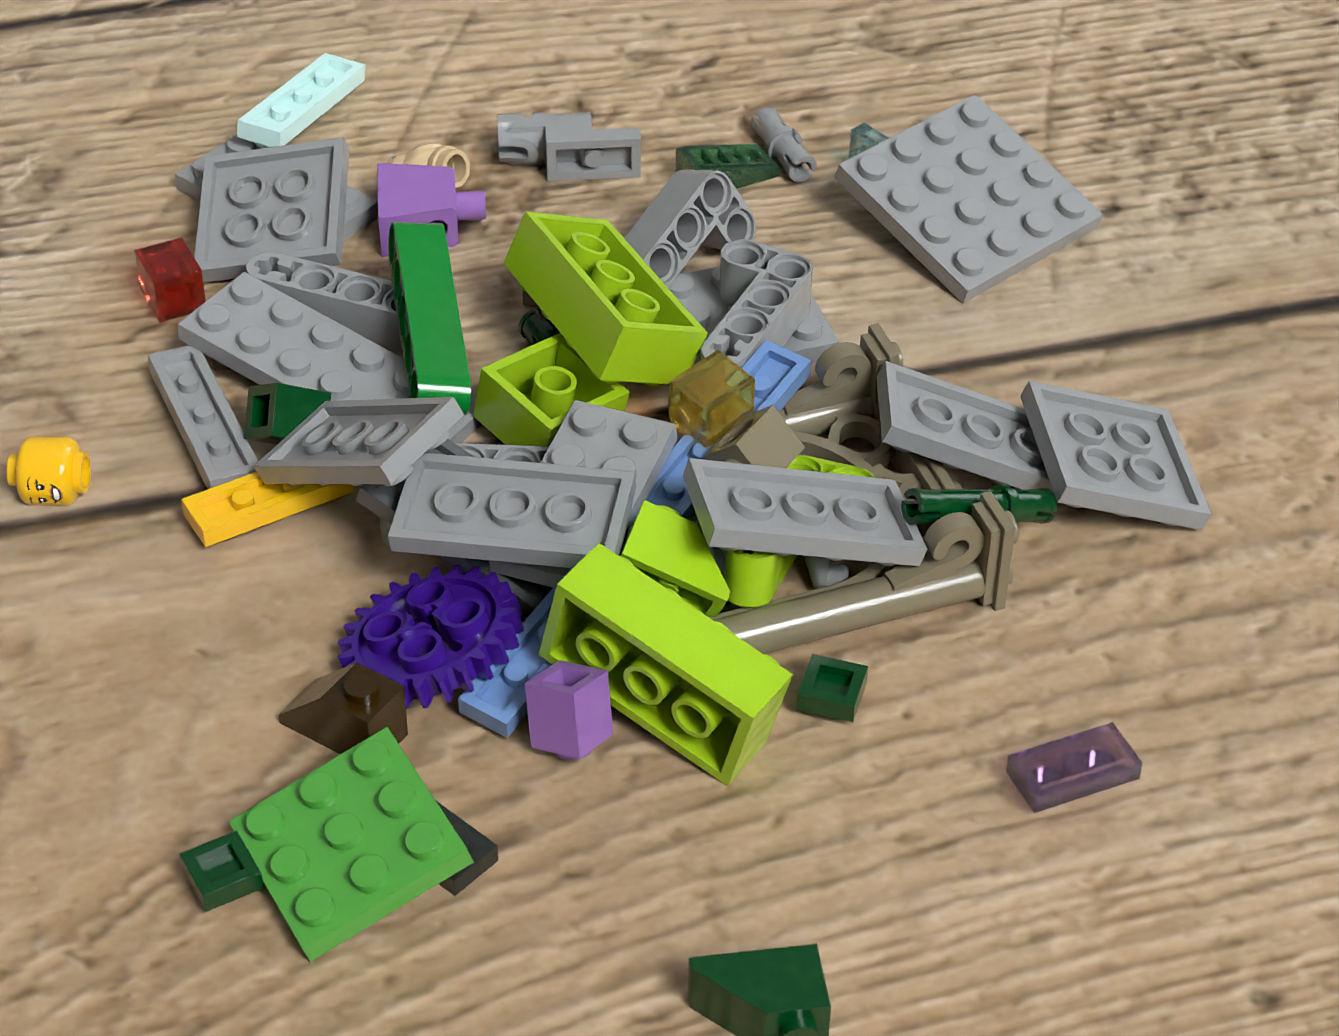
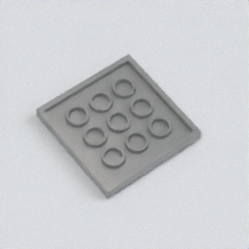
[835,94,1103,303]

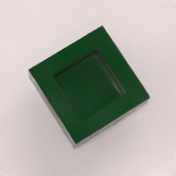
[797,654,868,723]
[179,831,264,912]

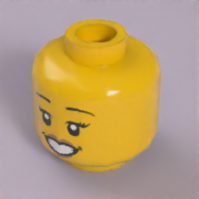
[7,436,91,507]

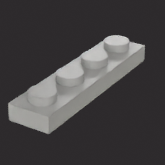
[148,345,258,489]

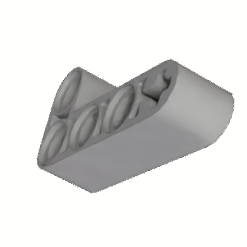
[624,170,756,288]
[700,239,813,403]
[246,252,403,353]

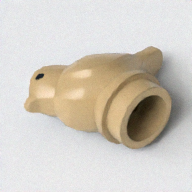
[387,143,470,188]

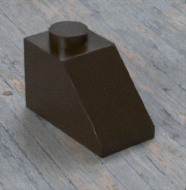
[278,662,408,754]

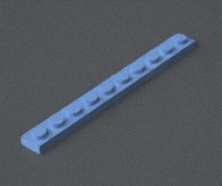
[458,340,811,738]

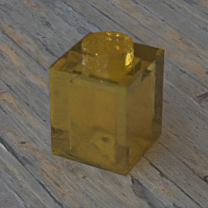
[669,350,755,448]

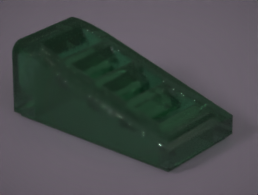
[675,144,780,189]

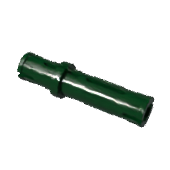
[901,484,1057,525]

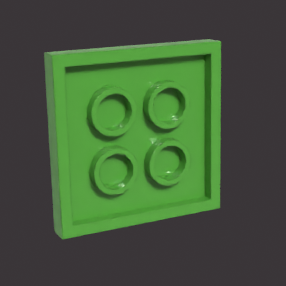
[229,727,474,962]

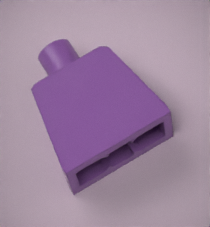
[377,163,486,257]

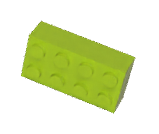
[503,211,708,387]
[538,543,793,786]

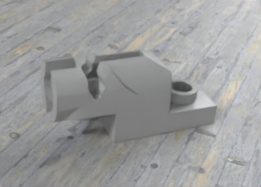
[497,112,641,181]

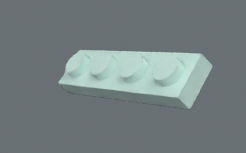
[237,53,365,148]

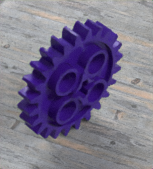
[338,565,524,709]

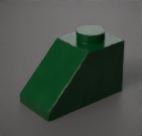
[688,944,831,1036]

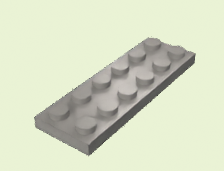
[178,272,482,443]

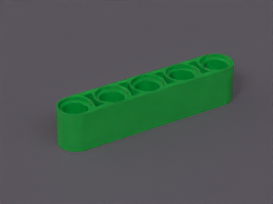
[388,222,471,415]

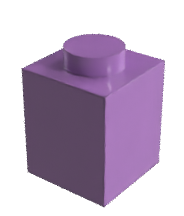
[525,660,613,760]

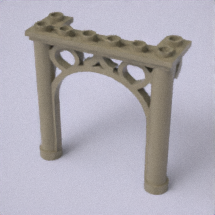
[674,323,1018,654]

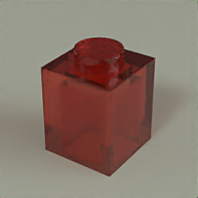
[134,237,206,323]

